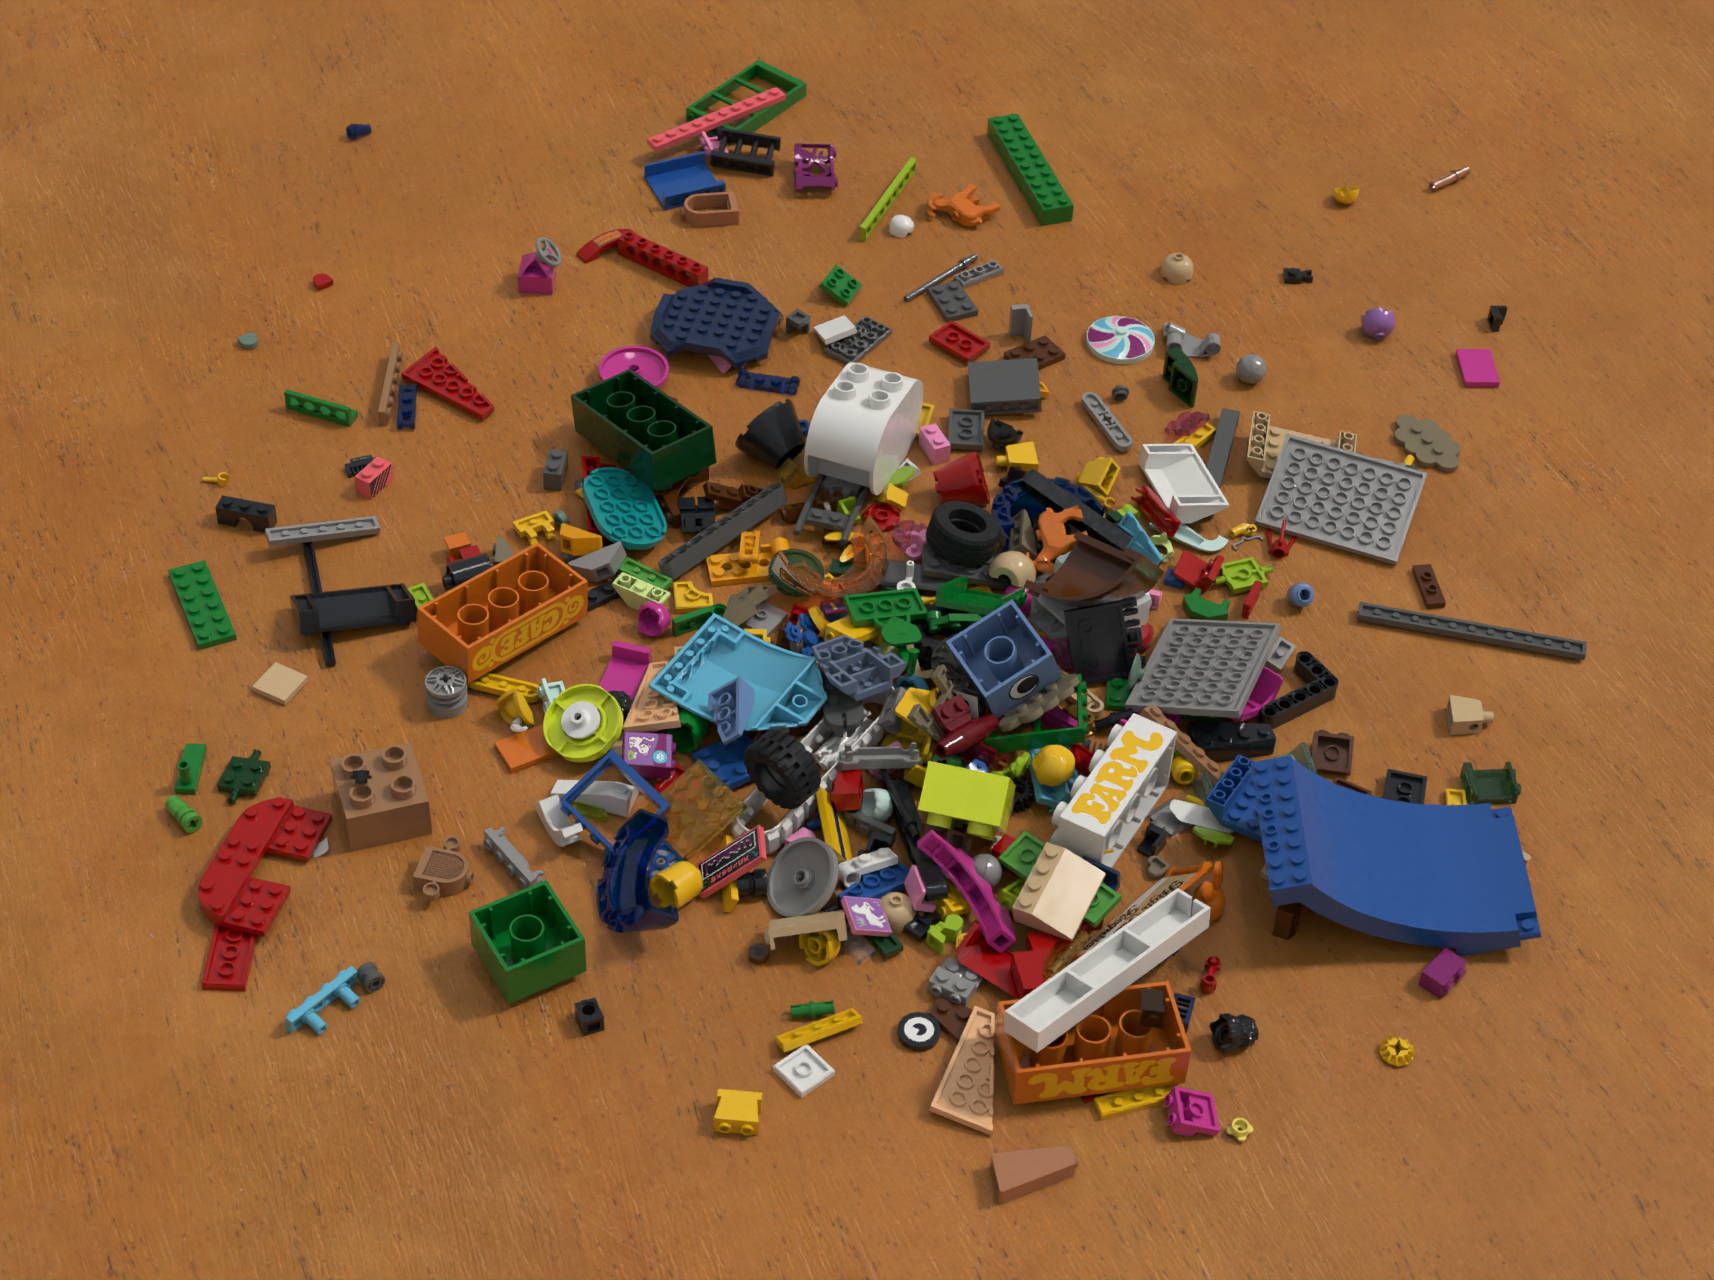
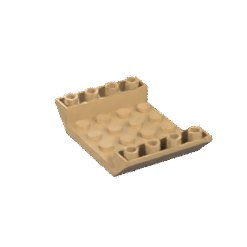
[1246,411,1357,479]

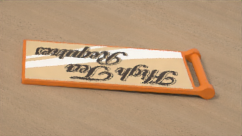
[1068,861,1213,961]

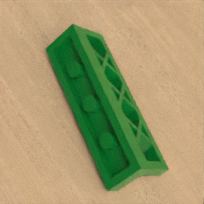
[284,389,358,427]

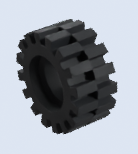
[1008,775,1034,813]

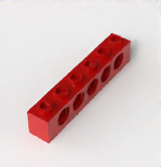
[617,230,708,287]

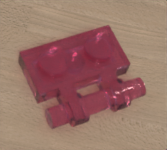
[1165,411,1210,436]

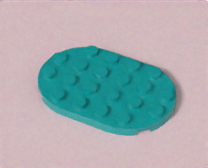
[582,467,667,550]

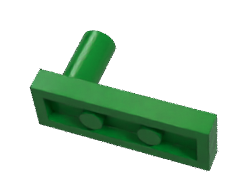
[174,743,207,795]

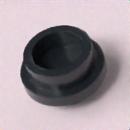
[351,770,372,783]

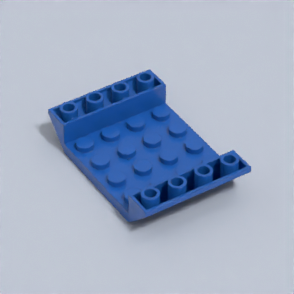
[1205,754,1262,843]

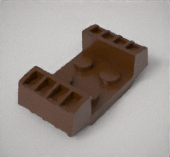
[1272,902,1303,940]

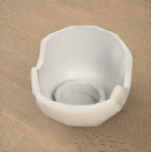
[888,215,914,238]

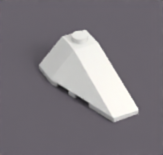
[550,780,640,817]

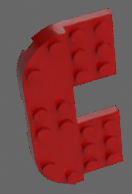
[198,797,333,937]

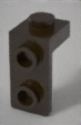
[1140,988,1165,1028]

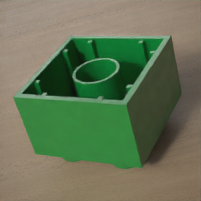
[469,880,587,1004]

